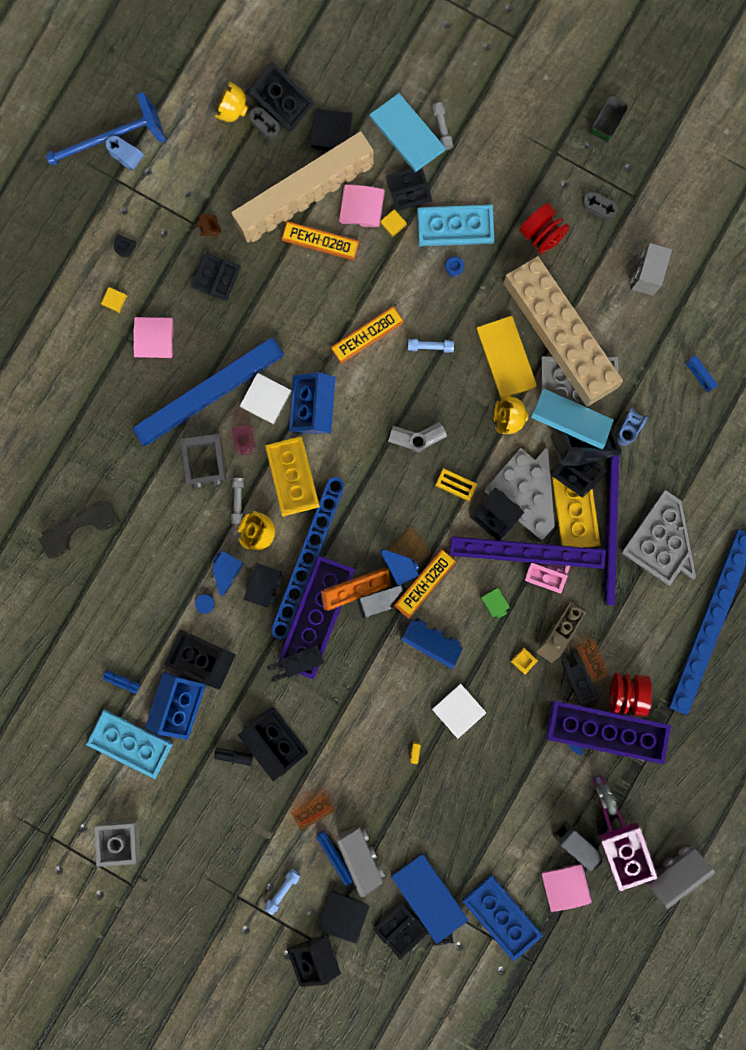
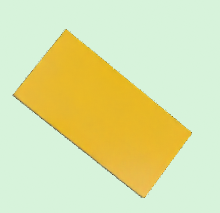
[476,316,537,399]
[265,436,320,517]
[551,476,601,548]

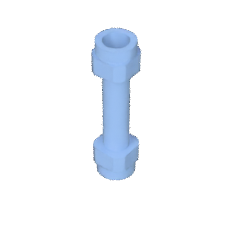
[408,338,454,353]
[264,869,301,915]

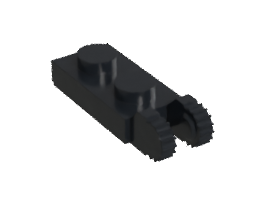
[267,645,325,682]
[560,649,598,706]

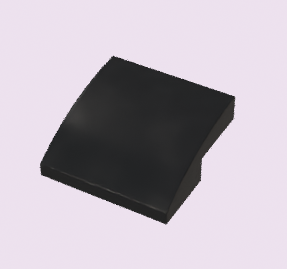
[311,109,352,150]
[386,167,433,212]
[191,252,241,301]
[551,462,607,498]
[317,890,370,943]
[373,902,429,960]

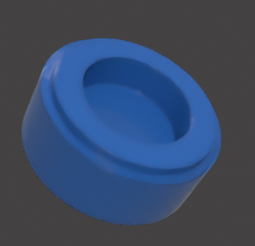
[445,256,464,277]
[195,595,215,614]

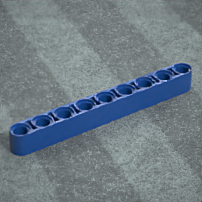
[132,338,284,446]
[272,477,345,639]

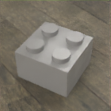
[630,243,672,296]
[94,820,141,867]

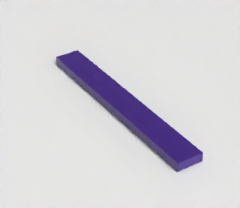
[604,455,619,605]
[450,536,606,569]

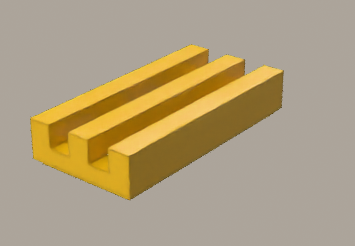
[435,468,477,501]

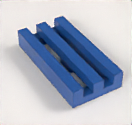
[685,355,718,393]

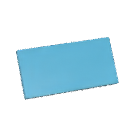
[370,94,445,172]
[417,205,494,246]
[531,388,613,449]
[86,709,173,779]

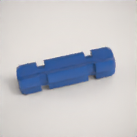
[103,670,140,693]

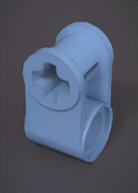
[106,136,144,171]
[616,408,648,446]

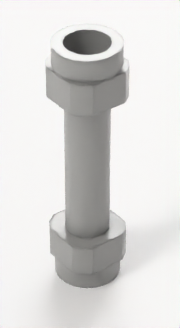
[432,103,453,150]
[231,478,244,524]

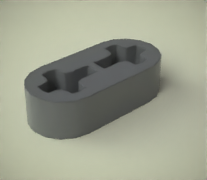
[249,107,280,140]
[583,192,618,220]

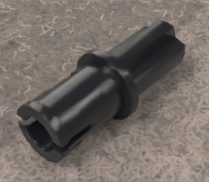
[214,748,254,767]

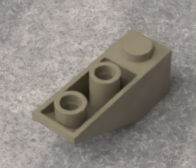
[536,602,586,663]

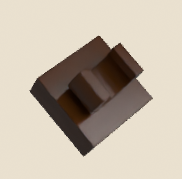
[196,214,221,237]

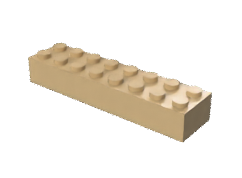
[231,131,373,243]
[504,256,623,407]

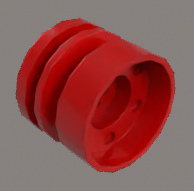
[519,203,571,255]
[609,673,652,716]

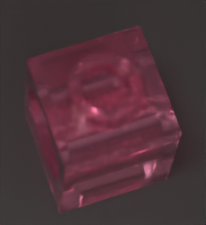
[232,425,256,455]

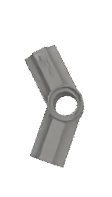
[388,422,447,452]

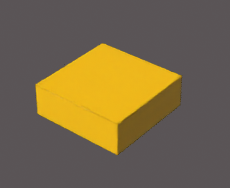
[380,209,407,237]
[101,287,127,313]
[511,647,538,675]
[410,741,421,764]

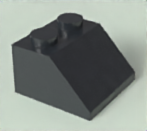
[470,487,525,540]
[243,563,283,608]
[287,936,341,987]

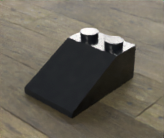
[245,62,315,132]
[551,426,622,466]
[164,629,236,690]

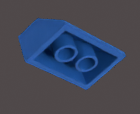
[289,372,336,434]
[401,618,463,669]
[145,672,206,740]

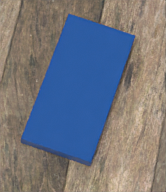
[391,853,469,944]
[462,874,543,962]

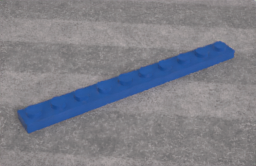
[668,529,746,715]

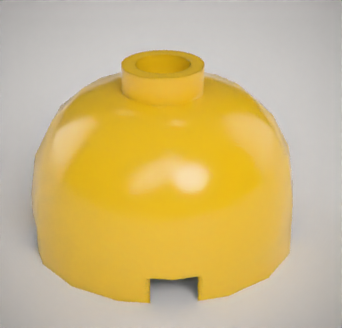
[214,81,248,122]
[493,396,528,434]
[238,511,276,551]

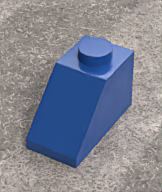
[379,549,419,586]
[212,551,244,596]

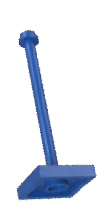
[46,92,167,165]

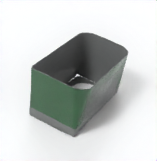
[590,96,628,144]

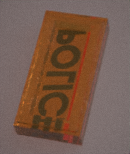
[576,639,609,682]
[291,794,335,831]

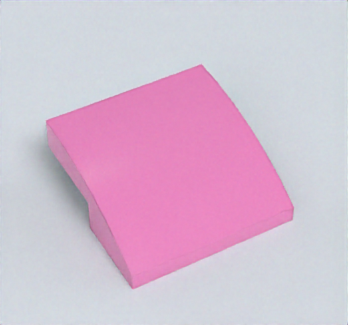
[339,185,385,227]
[134,317,174,358]
[525,563,570,593]
[542,863,592,912]

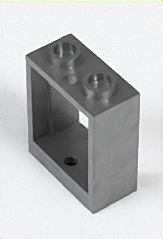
[180,434,227,489]

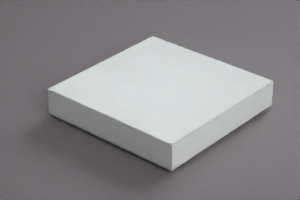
[240,373,291,424]
[432,684,486,738]

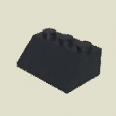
[238,707,308,781]

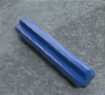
[316,831,353,885]

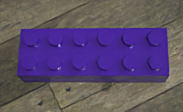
[278,556,355,679]
[544,701,671,764]

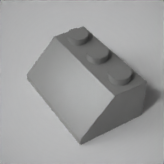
[337,825,385,897]
[646,845,715,909]

